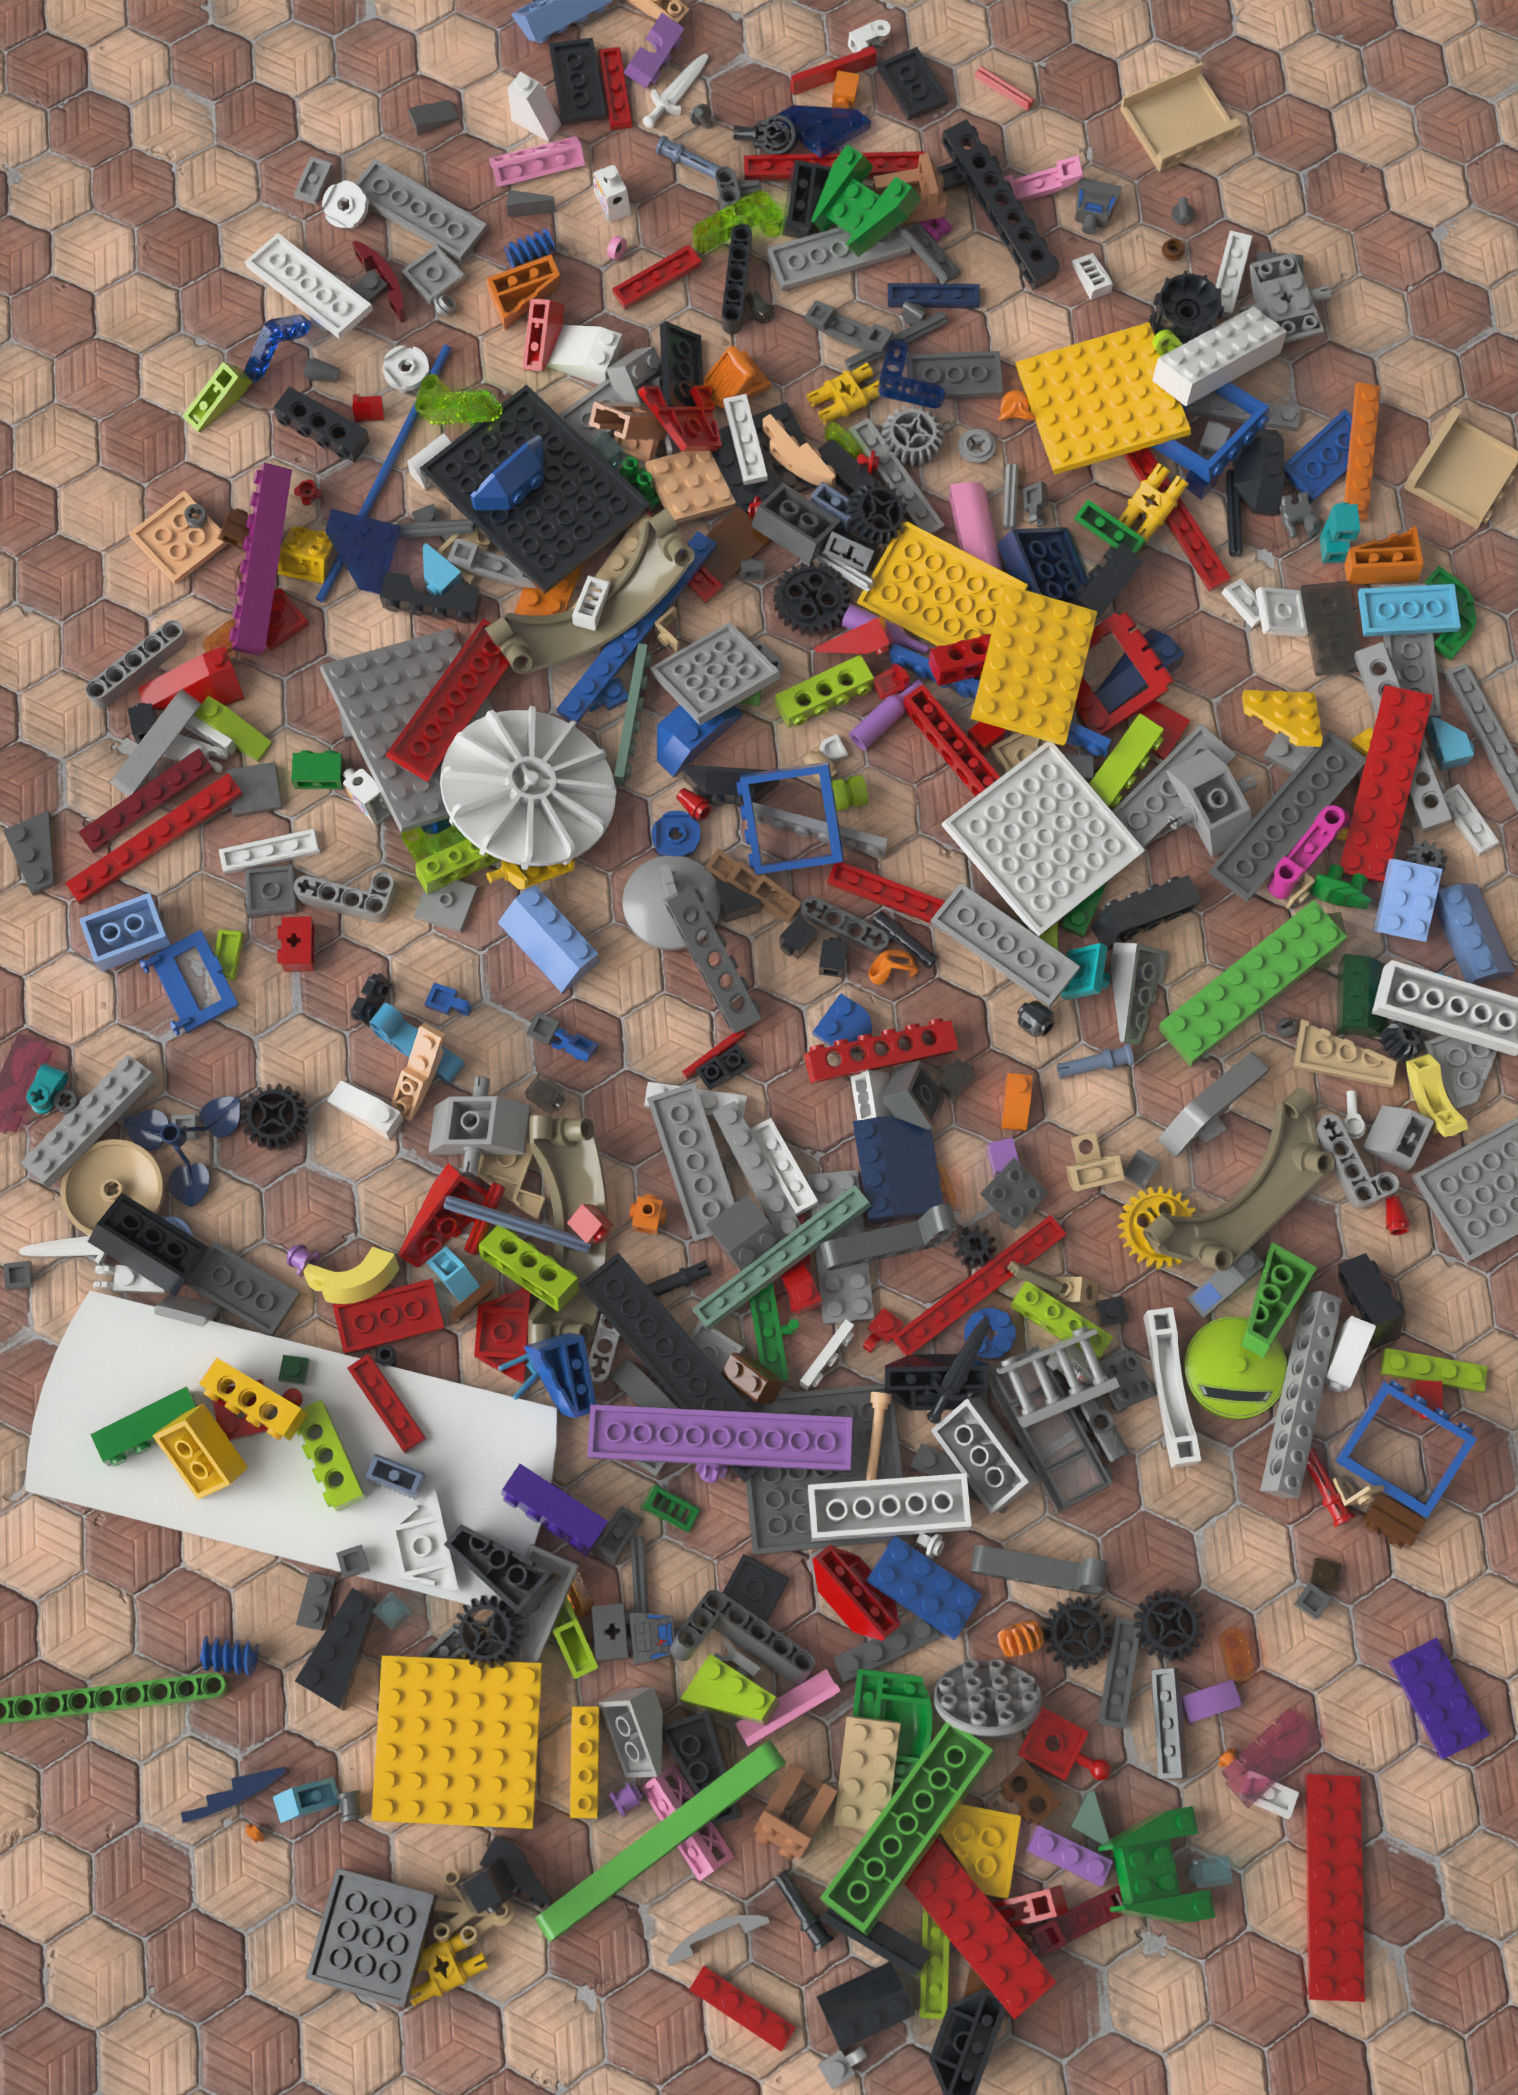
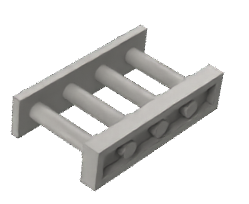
[996,1326,1120,1428]

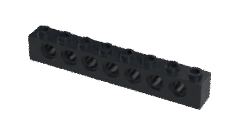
[941,119,1060,290]

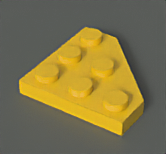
[1242,690,1323,747]
[940,1804,1021,1899]

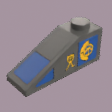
[1186,1248,1264,1319]

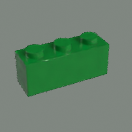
[1074,499,1147,556]

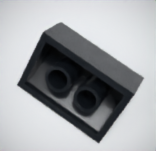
[816,1962,915,2051]

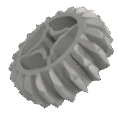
[881,404,944,467]

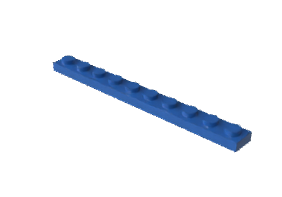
[556,531,717,726]
[889,643,1111,757]

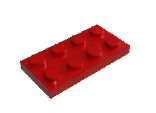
[332,1279,445,1355]

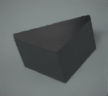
[716,879,762,922]

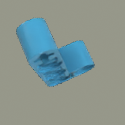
[369,1003,465,1084]

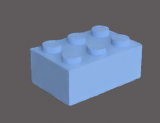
[1373,859,1443,942]
[79,893,171,972]

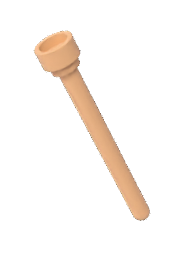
[866,1392,892,1481]

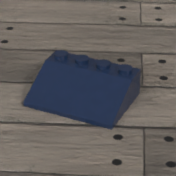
[997,527,1088,605]
[853,1116,944,1225]

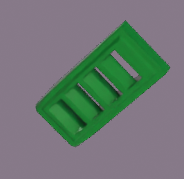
[640,1485,701,1533]

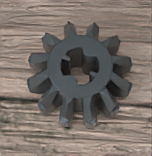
[1406,840,1448,873]

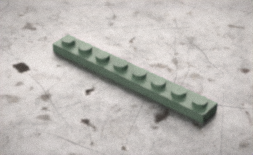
[692,1185,871,1331]

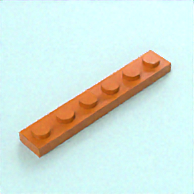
[1344,382,1381,522]

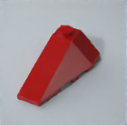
[138,646,245,710]

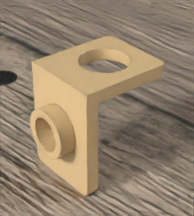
[654,606,680,653]
[1286,862,1315,910]
[1052,1277,1098,1308]
[1333,1476,1384,1506]

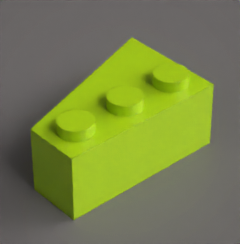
[680,1654,780,1725]

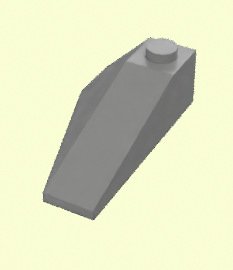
[1111,943,1168,1045]

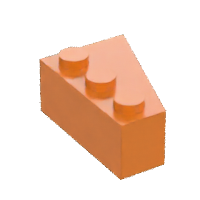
[487,255,560,330]
[1344,526,1424,585]

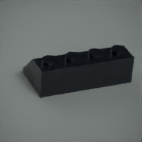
[88,1193,209,1297]

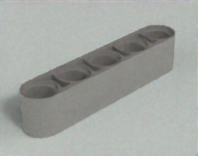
[86,620,187,709]
[110,689,201,797]

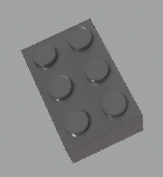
[751,483,841,564]

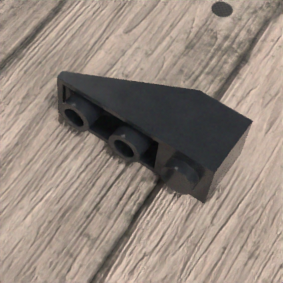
[479,1835,553,1909]

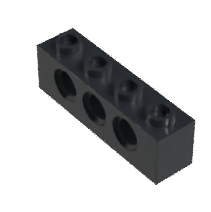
[273,386,370,463]

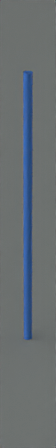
[316,345,452,603]

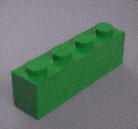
[90,1386,198,1467]

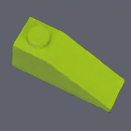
[183,362,253,432]
[194,696,272,762]

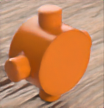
[1218,1748,1237,1767]
[245,1823,265,1843]

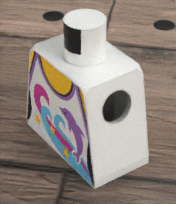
[593,165,631,223]
[341,768,391,826]

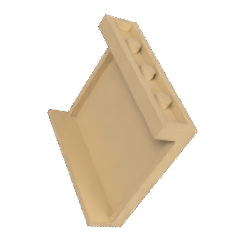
[1120,62,1241,172]
[1404,406,1518,529]

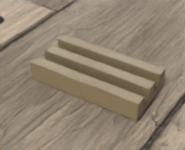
[1007,1260,1063,1294]

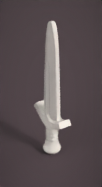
[643,54,708,128]
[19,1236,108,1266]

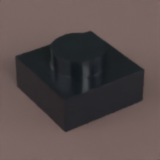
[1096,1296,1128,1328]

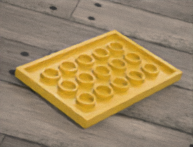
[856,522,1028,647]
[970,584,1098,746]

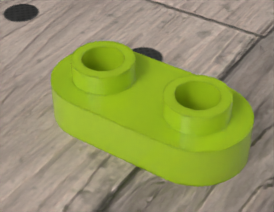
[1152,330,1183,357]

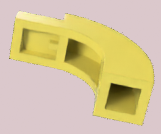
[1406,1054,1468,1137]
[303,1247,399,1304]

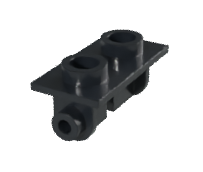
[350,973,392,1027]

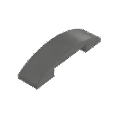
[804,300,894,352]
[609,1359,678,1409]

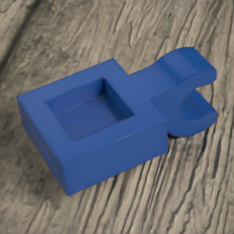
[589,677,629,712]
[424,983,472,1016]
[551,1028,599,1062]

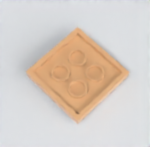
[644,451,736,524]
[129,491,228,585]

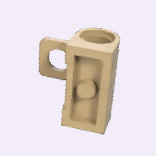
[1066,1132,1125,1191]

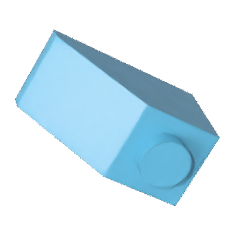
[423,543,463,597]
[1426,717,1475,771]
[426,1246,480,1302]
[273,1777,340,1823]

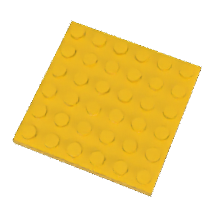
[1015,322,1191,475]
[371,1655,543,1829]

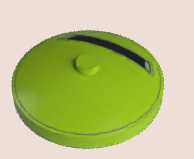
[1183,1317,1287,1420]

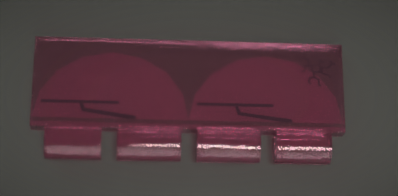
[0,1033,53,1134]
[1222,1708,1323,1808]

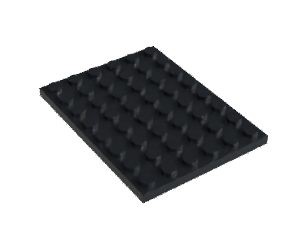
[420,384,652,594]

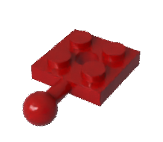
[212,1379,303,1441]
[1017,1707,1111,1781]

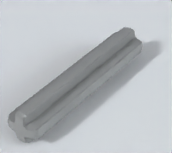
[1003,463,1019,530]
[818,551,875,592]

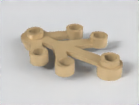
[433,1870,515,1945]

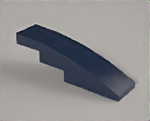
[181,1767,289,1824]

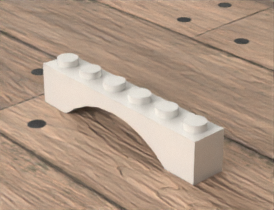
[1143,1307,1201,1469]

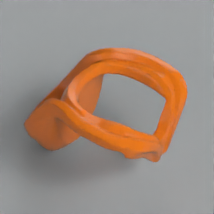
[998,390,1035,421]
[868,949,919,985]

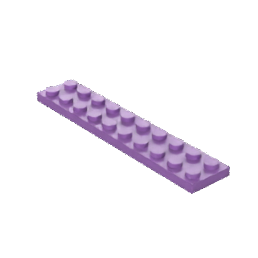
[587,1405,853,1471]

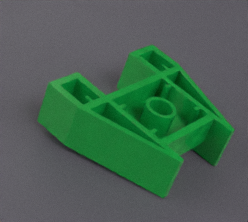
[811,144,922,257]
[1098,1806,1216,1924]

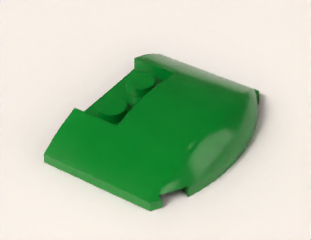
[852,1668,932,1783]

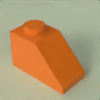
[1001,1073,1033,1131]

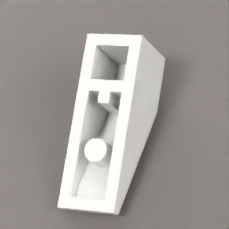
[327,1081,404,1140]

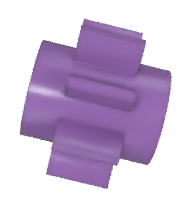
[695,1464,728,1483]

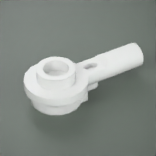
[1342,1091,1366,1140]

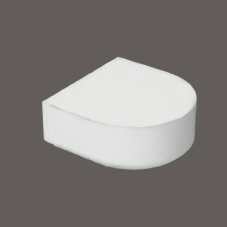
[820,734,848,763]

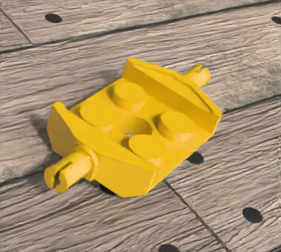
[487,859,575,889]

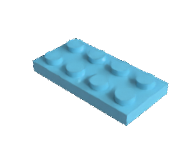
[1358,584,1461,637]

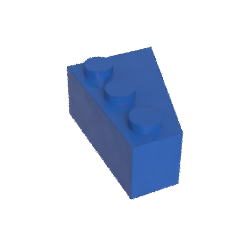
[524,1332,596,1418]

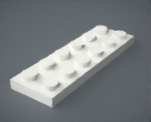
[245,233,373,339]

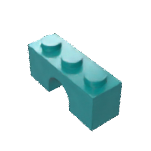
[1319,502,1361,564]

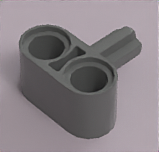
[715,167,761,217]

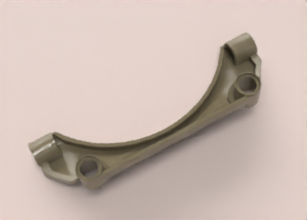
[1143,1088,1335,1271]

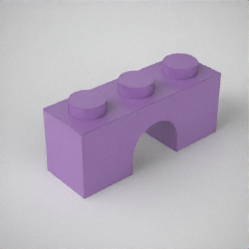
[624,13,684,89]
[1025,1825,1113,1887]

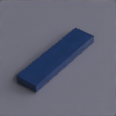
[887,283,980,308]

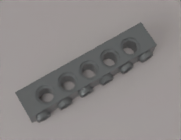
[662,886,761,1034]

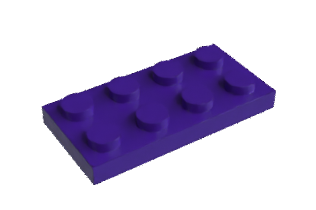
[1389,1638,1489,1760]

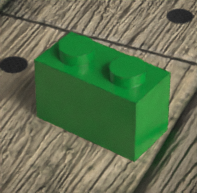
[291,750,345,789]

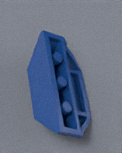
[470,435,544,511]
[657,705,743,778]

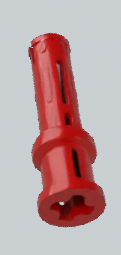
[1306,1448,1355,1528]

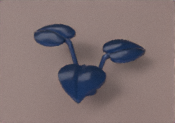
[124,1096,241,1207]

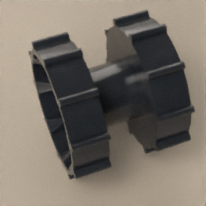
[1149,270,1225,345]

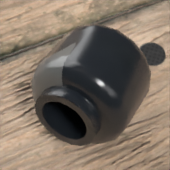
[1017,1001,1055,1037]

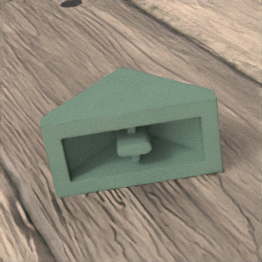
[1069,1791,1109,1845]

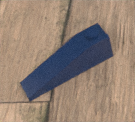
[1095,628,1185,715]

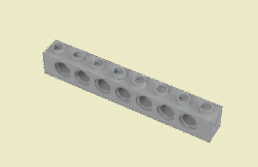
[1354,642,1454,834]
[1260,1291,1342,1499]

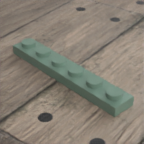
[614,643,652,786]

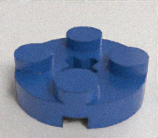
[652,811,701,857]
[964,1308,1016,1360]

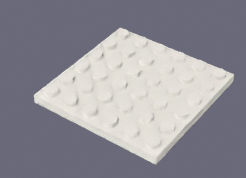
[942,741,1145,937]

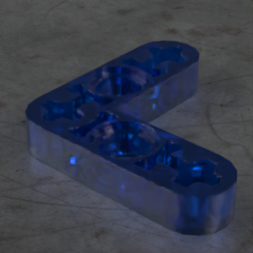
[244,314,311,383]
[878,339,945,409]

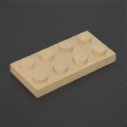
[834,1715,900,1830]

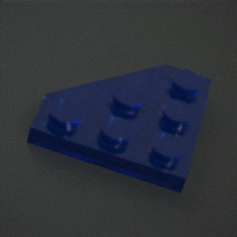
[777,105,871,158]
[325,509,401,595]

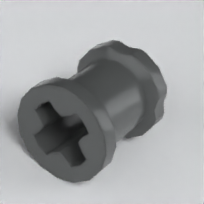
[336,1790,364,1823]

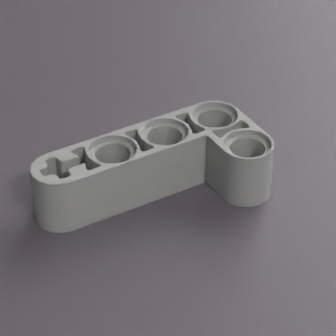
[294,872,397,923]
[1316,1114,1399,1210]

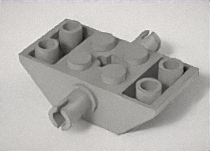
[1239,253,1331,343]
[1166,749,1258,857]
[428,1076,531,1177]

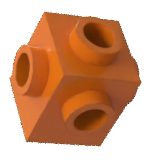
[629,1194,667,1236]

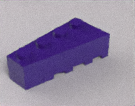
[501,1463,608,1557]

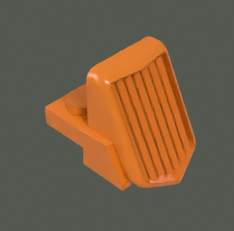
[704,345,771,409]

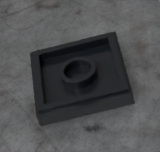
[723,1554,789,1623]

